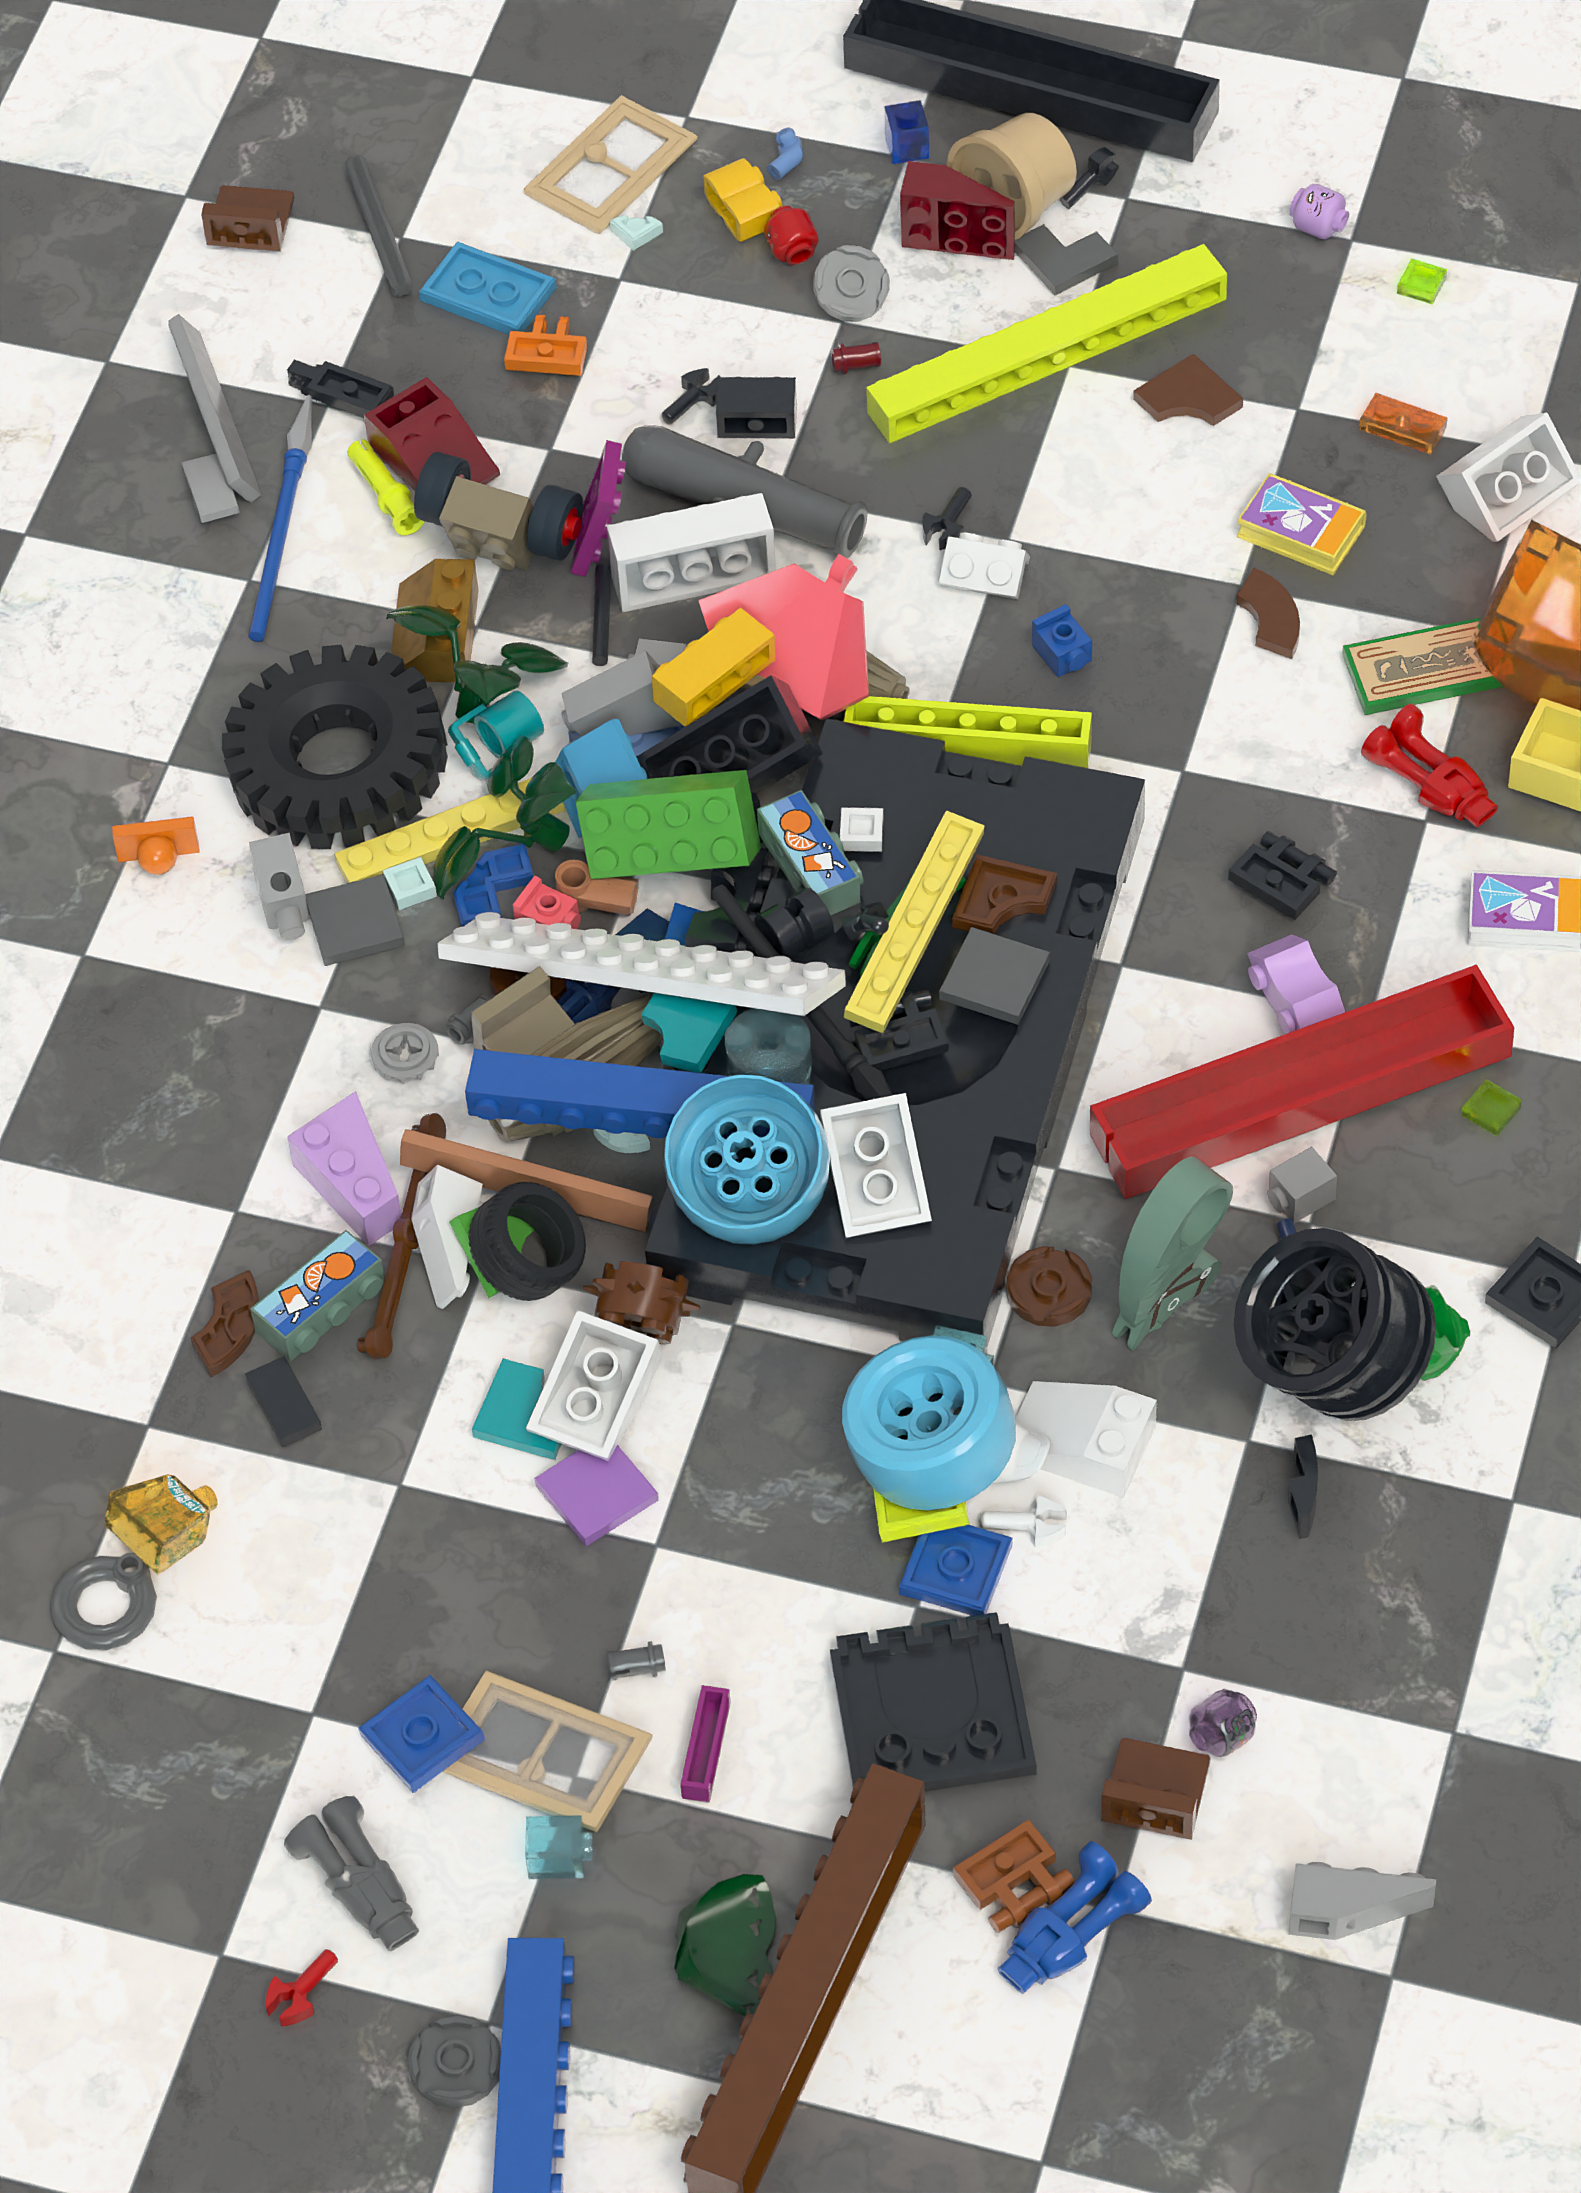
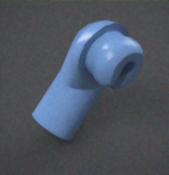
[767,128,803,180]

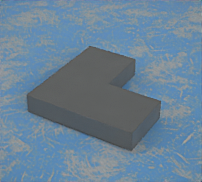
[1015,224,1118,295]

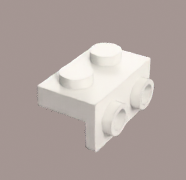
[939,533,1030,599]

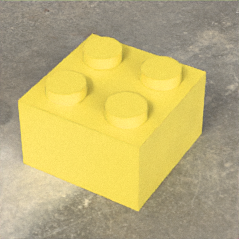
[1508,698,1581,811]

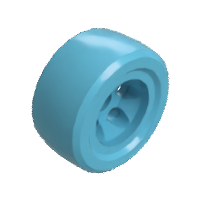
[663,1075,830,1245]
[842,1335,1016,1510]

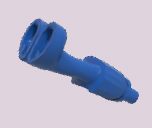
[997,1841,1152,1994]

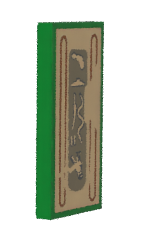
[1342,614,1522,715]

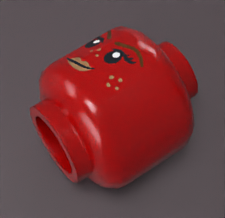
[764,206,819,265]

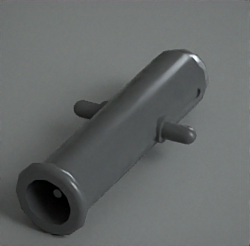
[622,425,868,558]

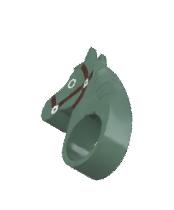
[1112,1157,1233,1351]

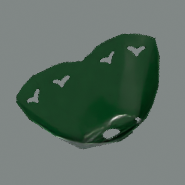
[674,1874,776,2016]

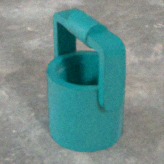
[448,690,544,780]

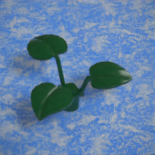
[386,605,569,724]
[433,735,576,899]

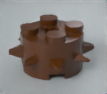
[583,1261,700,1344]

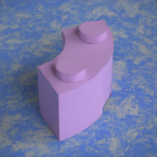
[1247,934,1345,1034]

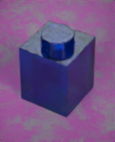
[884,100,929,164]

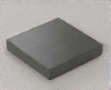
[305,874,405,966]
[939,927,1050,1025]

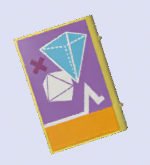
[1237,473,1367,575]

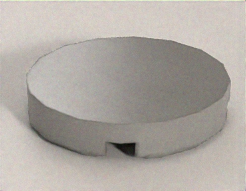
[813,245,889,322]

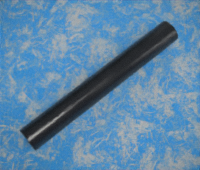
[592,564,611,666]

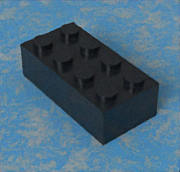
[636,675,823,794]

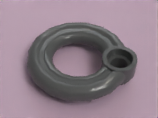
[50,1553,157,1650]

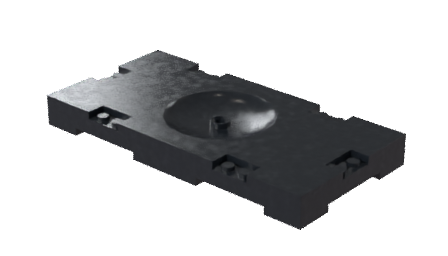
[645,718,1145,1354]

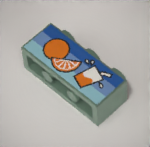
[757,790,864,916]
[250,1230,385,1362]

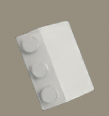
[1436,413,1581,542]

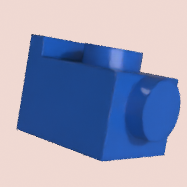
[1032,604,1092,677]

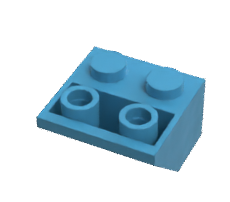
[555,719,647,838]

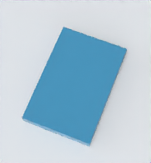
[419,241,557,335]

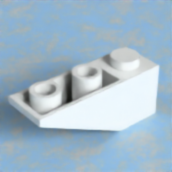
[411,1165,483,1309]

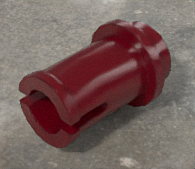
[831,342,881,375]

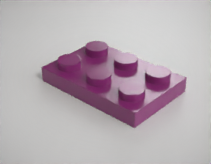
[570,440,626,577]

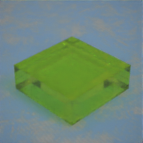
[1397,258,1447,305]
[1462,1079,1522,1136]

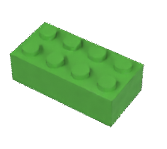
[575,770,761,879]

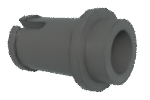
[446,994,491,1045]
[608,1641,666,1680]

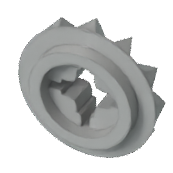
[371,1023,439,1083]

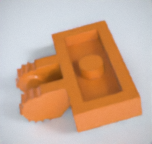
[504,315,587,376]

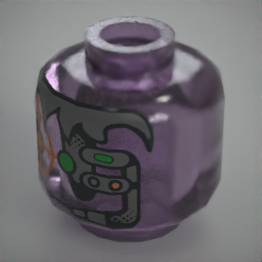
[1189,1689,1257,1757]

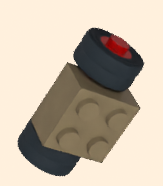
[414,452,583,570]

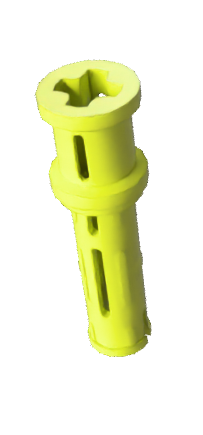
[347,439,425,535]

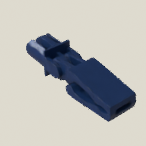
[556,908,669,1024]

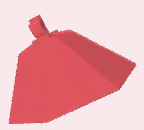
[698,554,869,720]

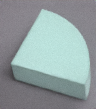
[610,215,663,251]
[593,1129,650,1153]

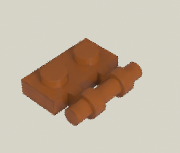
[953,1819,1075,1933]

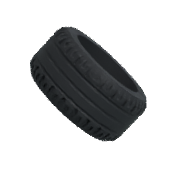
[468,1182,586,1301]

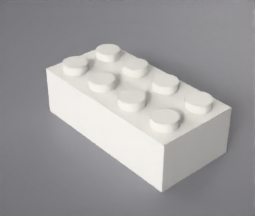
[607,493,776,613]

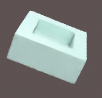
[382,857,437,910]

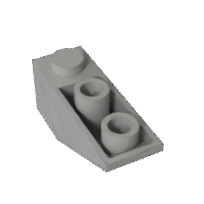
[1289,1862,1436,1940]

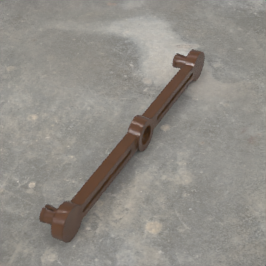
[357,1113,447,1359]

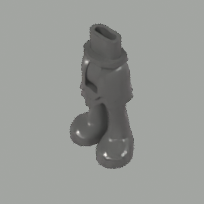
[284,1796,419,1951]

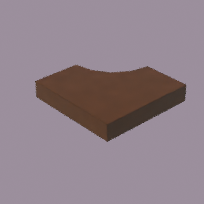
[1133,353,1243,426]
[952,854,1057,934]

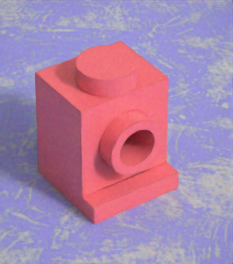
[513,876,581,929]

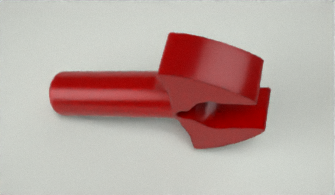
[265,1949,338,2026]

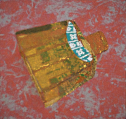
[104,1474,218,1575]

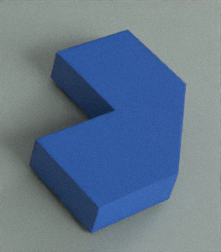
[453,844,534,927]

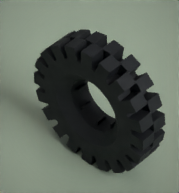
[222,644,448,849]

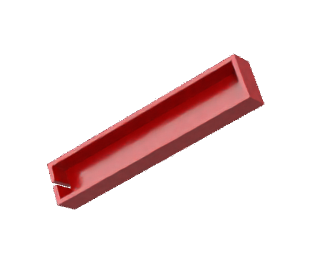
[1090,964,1515,1199]

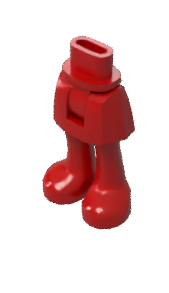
[1361,704,1498,827]

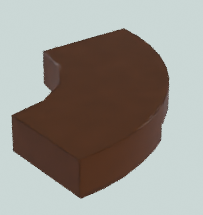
[1236,568,1300,659]
[191,1270,259,1377]

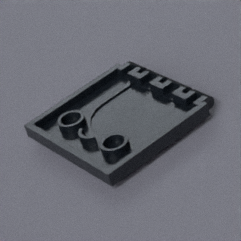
[830,1612,1037,1791]

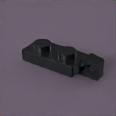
[287,359,394,419]

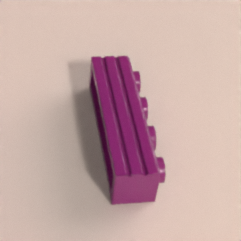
[680,1685,731,1803]

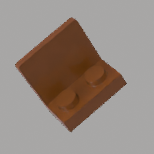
[201,185,294,251]
[1101,1738,1210,1840]

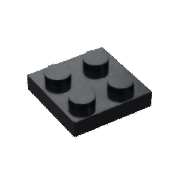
[1485,1237,1581,1349]

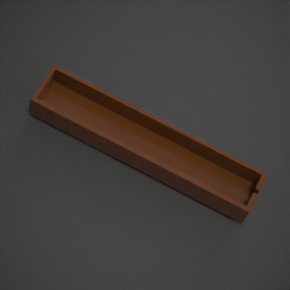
[681,1763,926,2193]

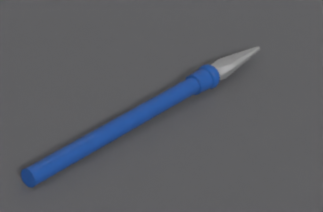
[249,395,312,642]

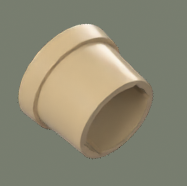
[947,113,1076,240]

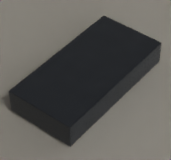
[245,1356,322,1447]

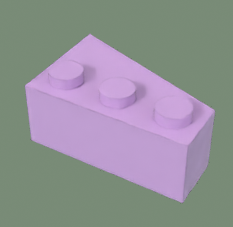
[287,1091,402,1246]

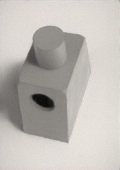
[249,833,309,940]

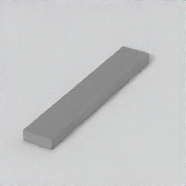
[168,314,262,502]

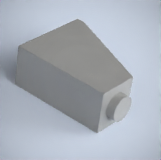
[561,651,682,737]

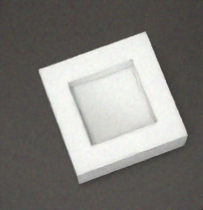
[840,808,884,851]

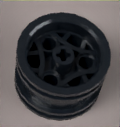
[1233,1228,1436,1421]

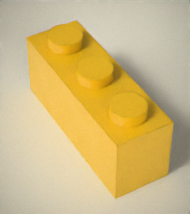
[652,608,775,727]

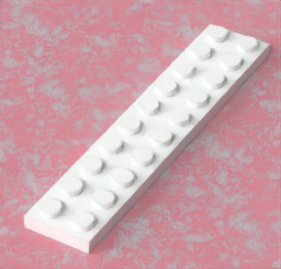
[438,912,845,1016]

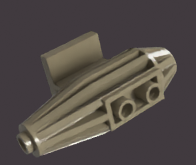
[471,966,663,1142]

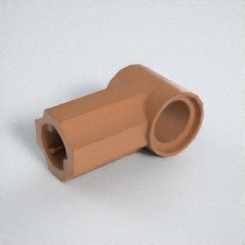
[555,860,639,916]

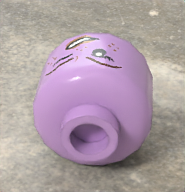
[1289,184,1349,239]

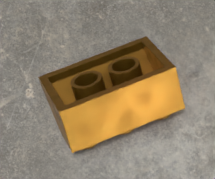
[391,559,479,682]

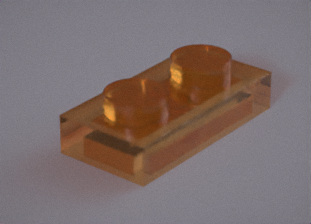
[1359,393,1448,454]

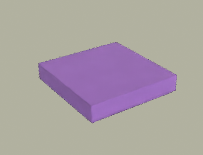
[535,1445,659,1547]

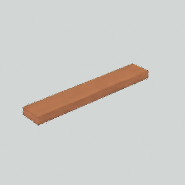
[400,1129,652,1232]

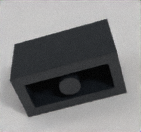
[716,377,797,439]

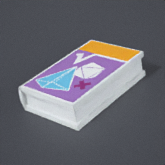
[1468,870,1581,952]

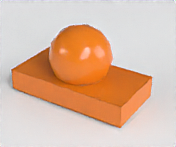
[112,816,200,875]

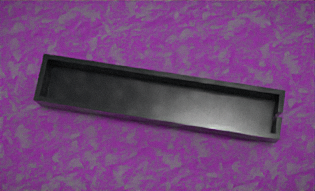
[843,0,1220,163]

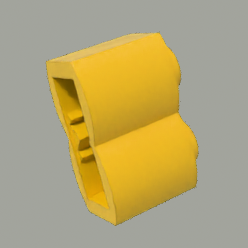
[703,158,783,242]

